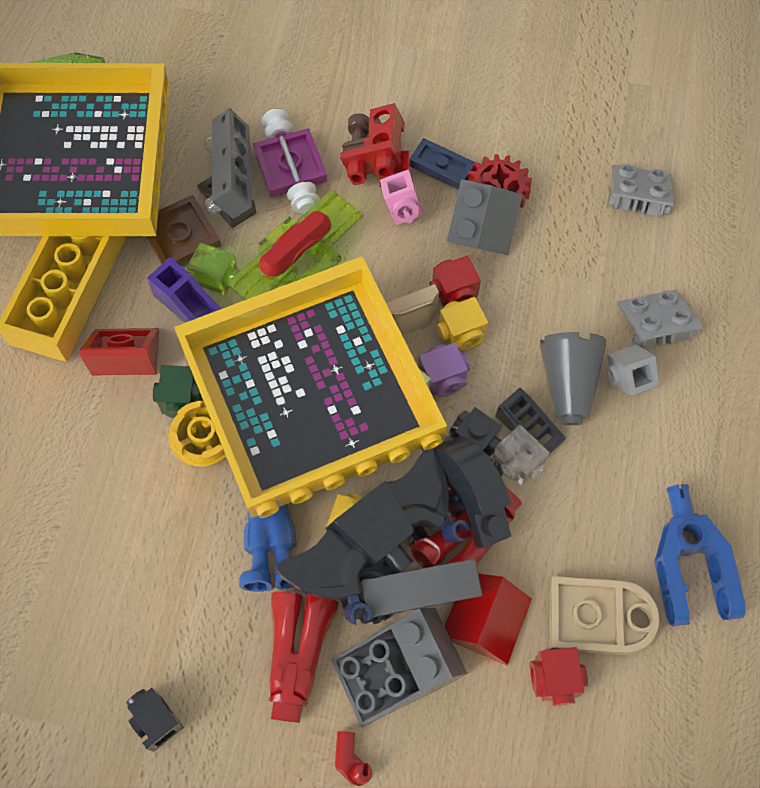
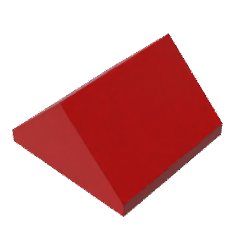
[80,328,159,376]
[445,573,532,666]

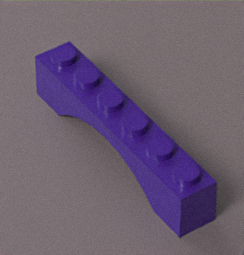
[147,257,222,323]

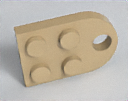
[549,576,659,655]

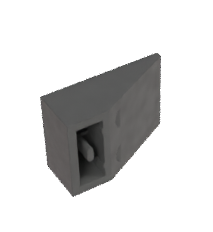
[331,608,468,727]

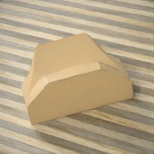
[386,284,439,336]

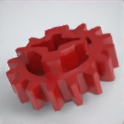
[467,154,532,208]

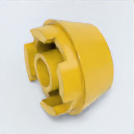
[168,401,226,467]

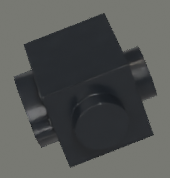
[448,407,502,457]

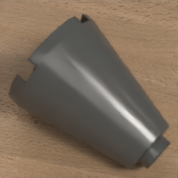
[540,332,606,425]

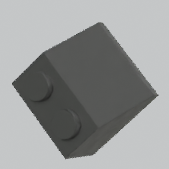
[447,179,523,255]

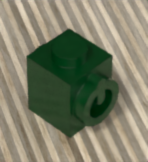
[153,365,203,418]

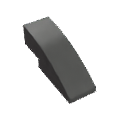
[361,559,483,618]

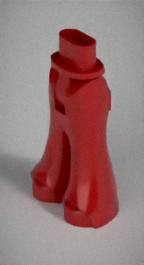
[411,486,522,568]
[269,591,339,723]

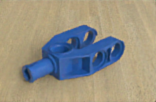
[654,484,745,626]

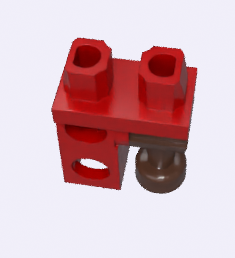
[340,103,405,185]

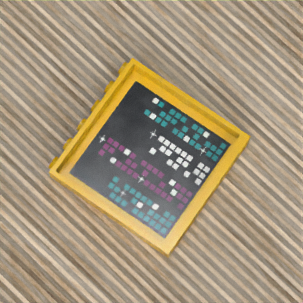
[0,63,170,236]
[174,256,447,518]

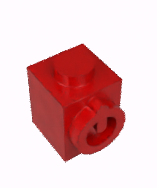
[429,255,481,307]
[530,647,588,706]

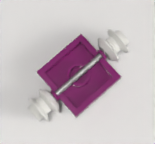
[253,109,328,214]

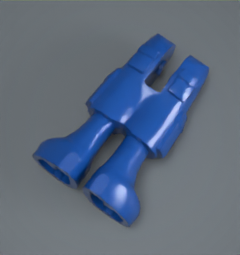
[239,504,297,592]

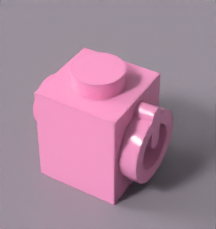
[380,169,424,225]

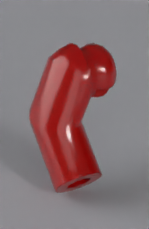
[335,731,373,786]

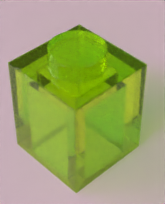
[187,242,240,295]

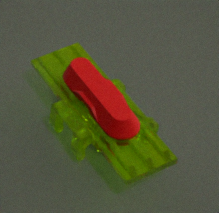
[226,190,363,300]

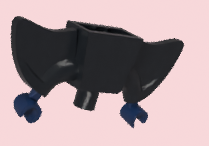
[275,448,469,625]

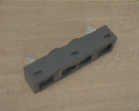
[204,108,252,219]

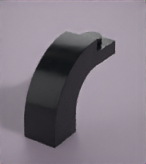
[422,435,512,548]

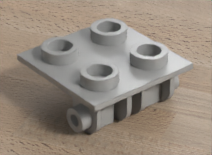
[608,164,674,217]
[617,290,703,349]

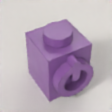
[418,343,470,397]

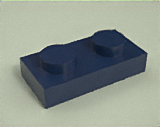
[410,138,475,190]

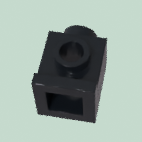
[126,688,184,752]

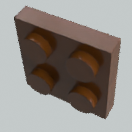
[145,195,221,266]

